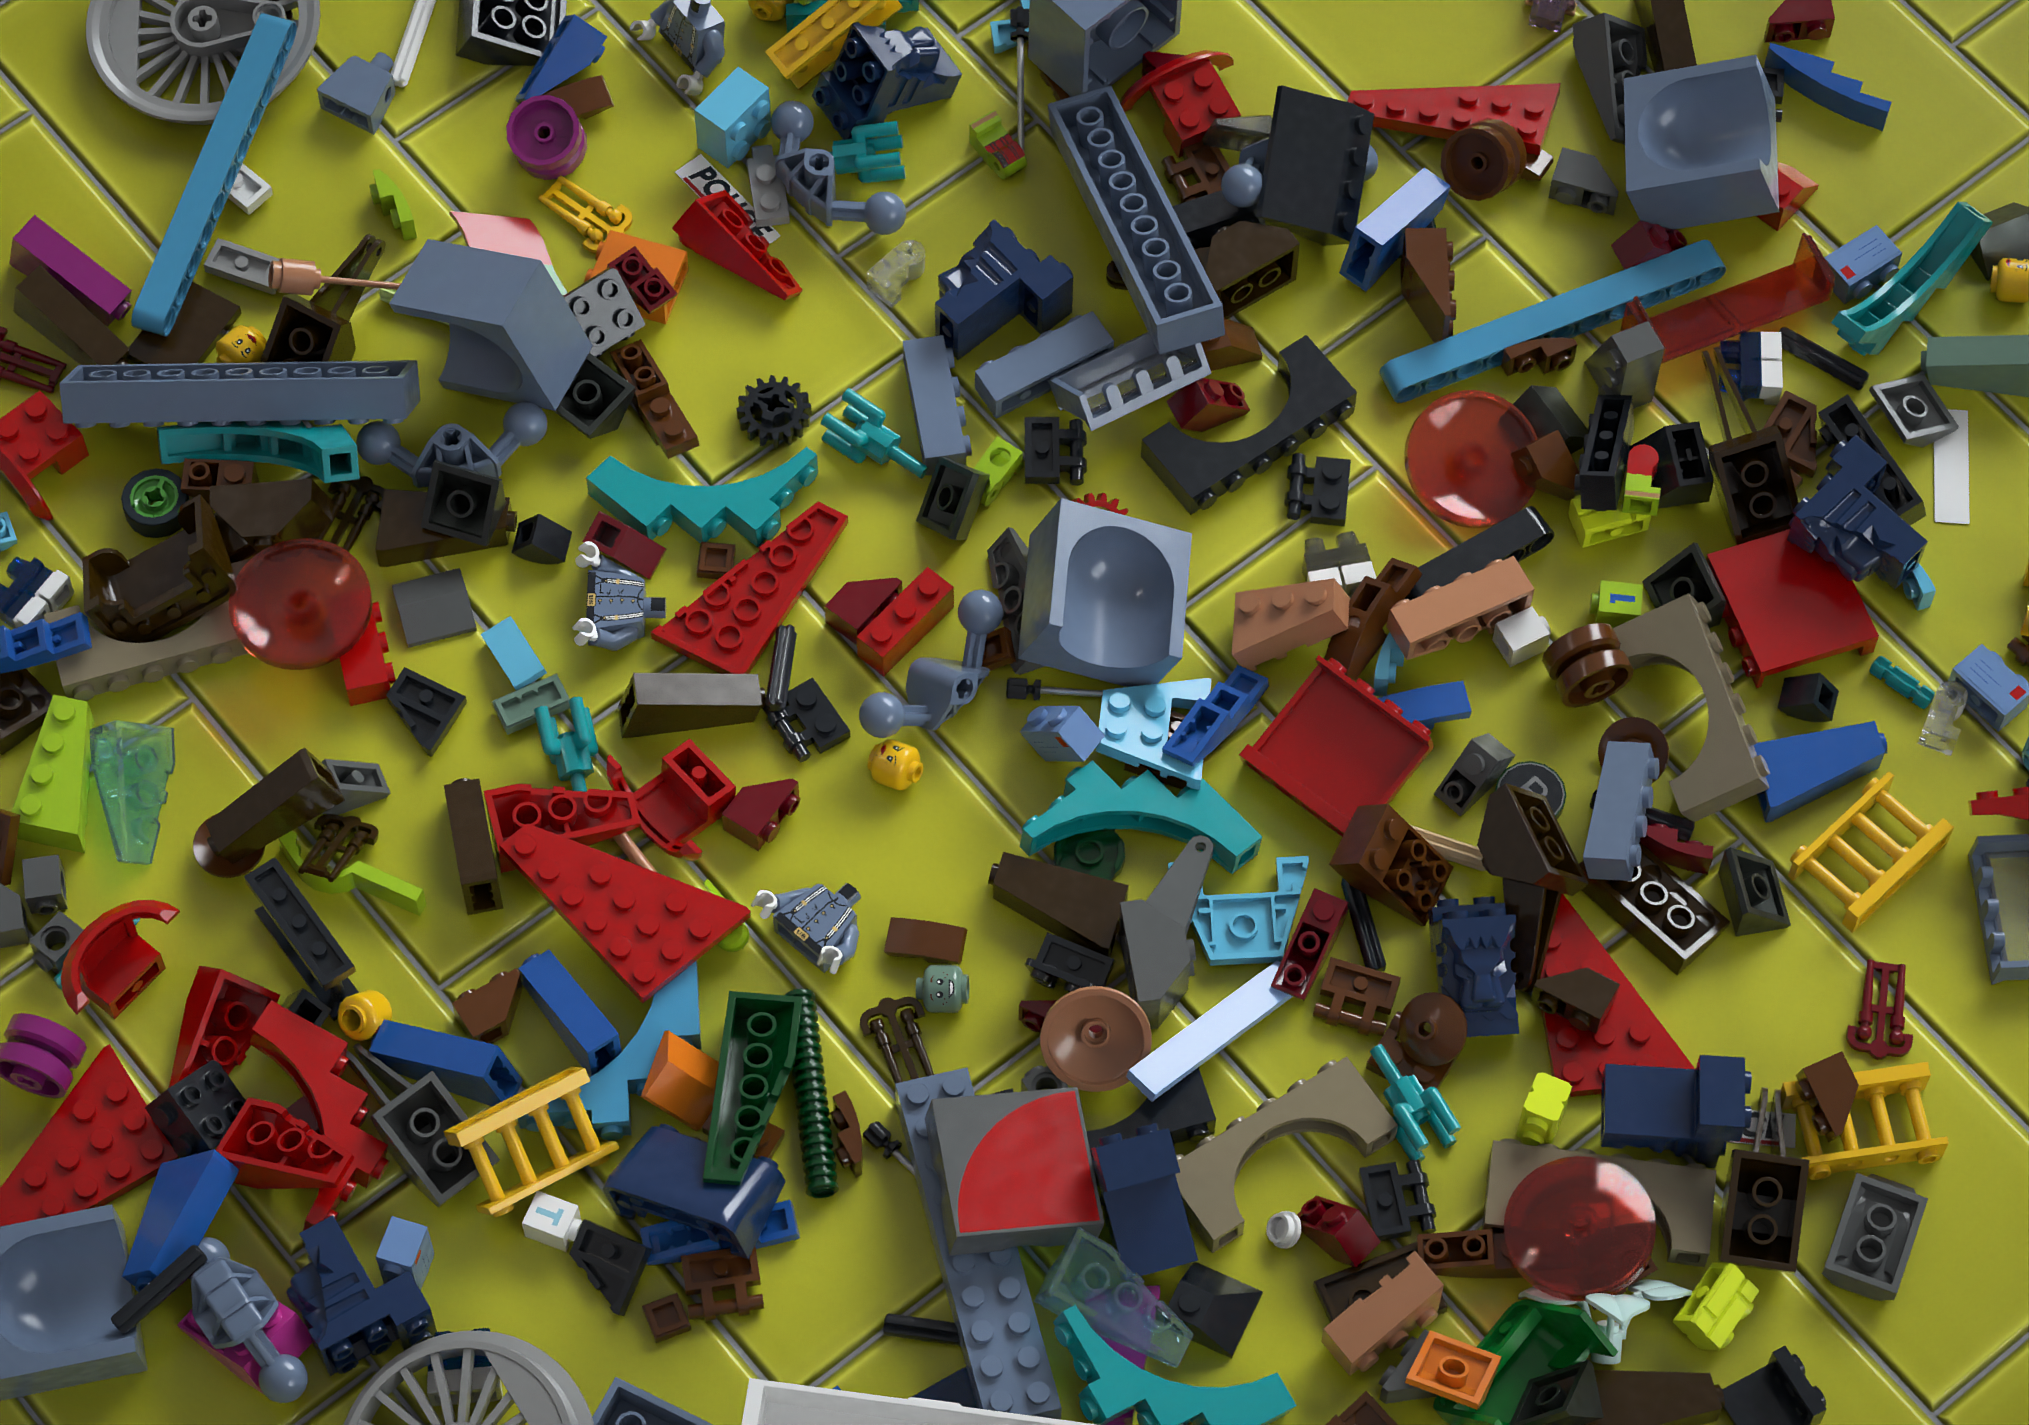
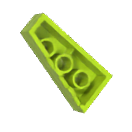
[12,694,94,853]

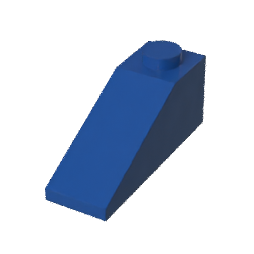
[515,14,607,103]

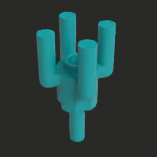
[830,121,906,183]
[821,388,929,479]
[534,697,598,792]
[1370,1044,1461,1162]

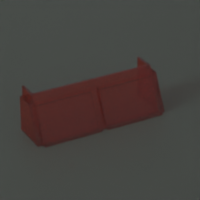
[1620,233,1835,364]

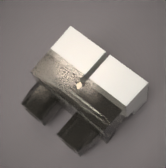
[1302,531,1376,598]

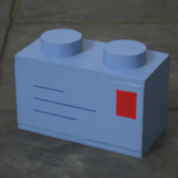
[1819,225,1902,304]
[1947,644,2029,732]
[1020,706,1105,762]
[376,1216,435,1290]

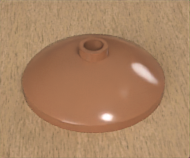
[1040,986,1152,1092]

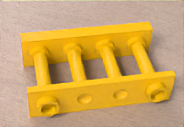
[765,0,903,90]
[1788,771,1954,933]
[1781,1062,1949,1180]
[443,1066,620,1217]

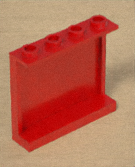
[1706,529,1879,689]
[1239,655,1434,837]

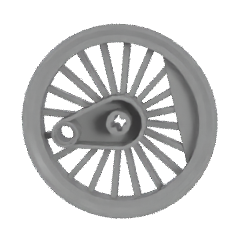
[86,0,321,125]
[343,1330,594,1425]

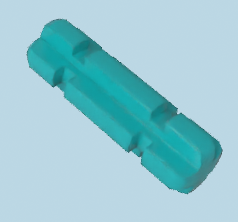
[1870,656,1935,709]

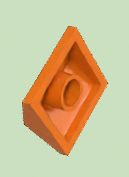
[641,1030,719,1131]
[1405,1330,1502,1410]

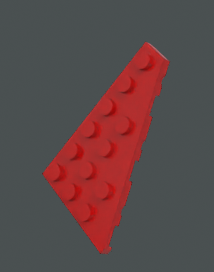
[499,823,751,1004]
[1540,894,1695,1097]
[0,1044,179,1227]

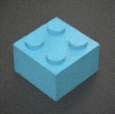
[694,67,771,168]

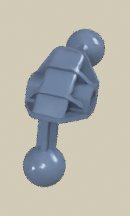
[771,101,906,235]
[1221,137,1378,208]
[356,402,547,488]
[859,589,1003,738]
[189,1237,308,1403]

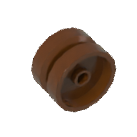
[1440,118,1527,201]
[1542,623,1634,708]

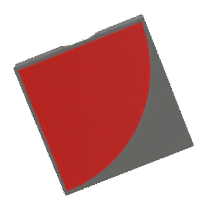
[925,1087,1104,1256]

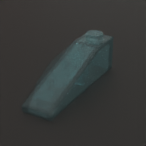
[90,720,175,865]
[1034,1227,1194,1368]

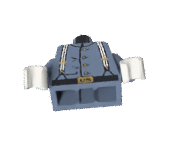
[630,0,725,96]
[572,541,666,651]
[751,883,861,974]

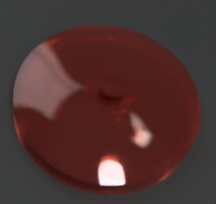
[1404,390,1538,528]
[229,538,373,670]
[1504,1156,1656,1301]

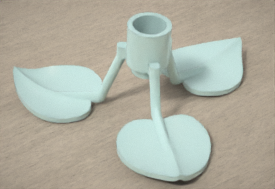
[1518,1279,1693,1364]

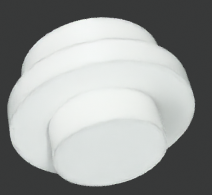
[1266,1211,1301,1249]

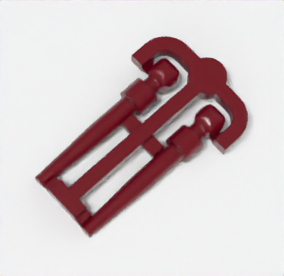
[0,326,67,394]
[1846,959,1913,1060]

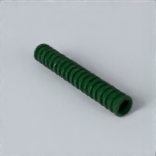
[785,988,839,1198]

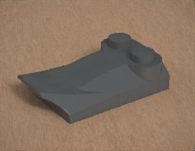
[1822,1173,1928,1301]

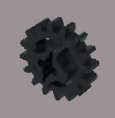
[736,375,812,448]

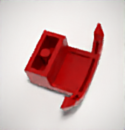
[1120,50,1241,158]
[0,390,89,521]
[606,738,736,861]
[61,900,180,1019]

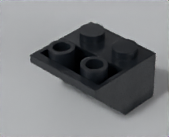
[1629,421,1714,509]

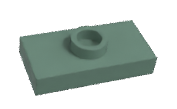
[492,673,570,735]

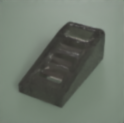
[1201,115,1272,152]

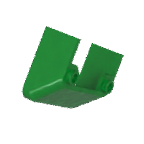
[1433,1299,1618,1425]

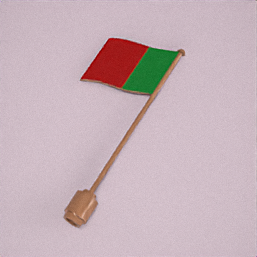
[268,211,568,296]

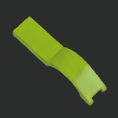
[278,831,427,916]

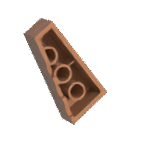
[1386,556,1535,660]

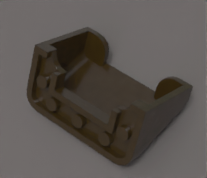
[82,494,237,643]

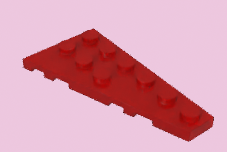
[1347,83,1561,155]
[650,501,848,674]

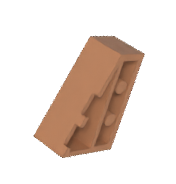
[1232,578,1350,671]
[1321,1251,1444,1376]

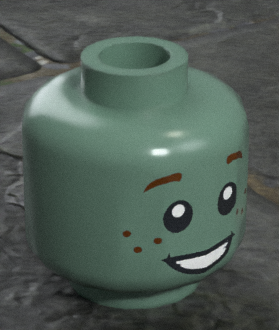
[916,965,970,1013]

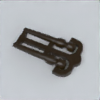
[309,476,384,563]
[298,814,379,882]
[860,997,934,1083]

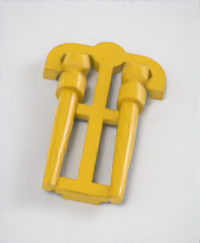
[538,175,633,254]

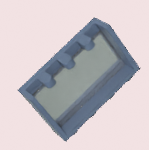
[1048,332,1212,431]
[1968,834,2029,985]

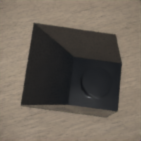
[1163,1261,1263,1358]

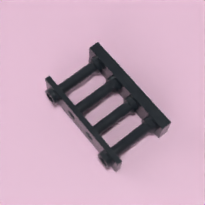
[244,857,359,1021]

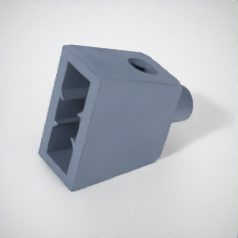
[317,52,395,135]

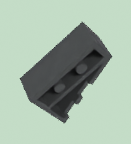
[1584,321,1665,409]

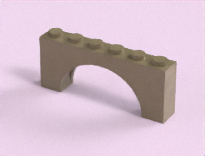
[44,558,275,701]
[1613,593,1770,822]
[1176,1057,1398,1253]
[1482,1139,1716,1267]

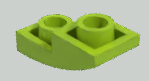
[369,169,417,241]

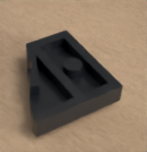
[386,667,467,757]
[569,1219,652,1316]

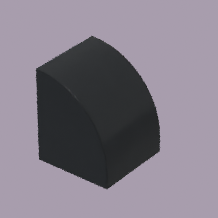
[511,514,572,564]
[1778,673,1839,722]
[281,988,332,1027]

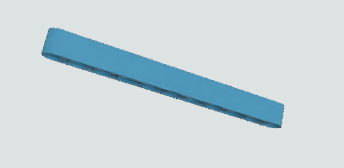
[131,13,297,336]
[1379,240,1726,403]

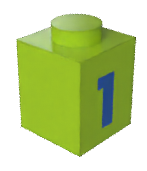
[1589,580,1643,628]

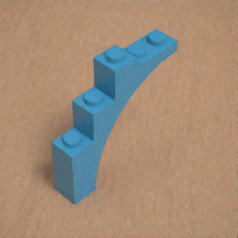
[518,961,702,1140]

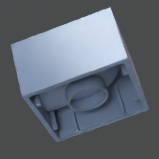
[1028,0,1182,97]
[1624,55,1779,230]
[389,239,593,411]
[1018,498,1192,687]
[0,1204,148,1401]

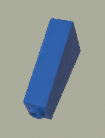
[1339,167,1451,292]
[1754,721,1887,823]
[518,949,622,1077]
[369,1019,523,1107]
[122,1149,239,1292]

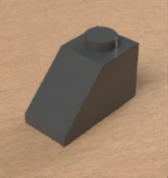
[322,759,391,815]

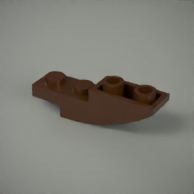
[610,339,700,459]
[1324,558,1423,681]
[1417,1228,1572,1279]

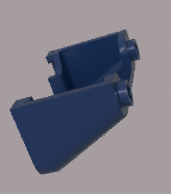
[602,1124,786,1259]

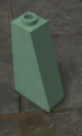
[1921,335,2029,397]

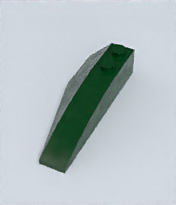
[703,991,803,1185]

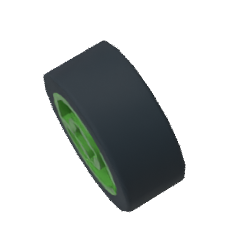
[121,468,190,538]

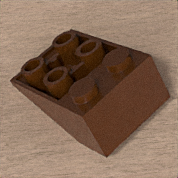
[1400,228,1456,343]
[1329,804,1454,926]

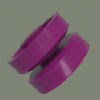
[506,95,587,180]
[0,1013,87,1098]

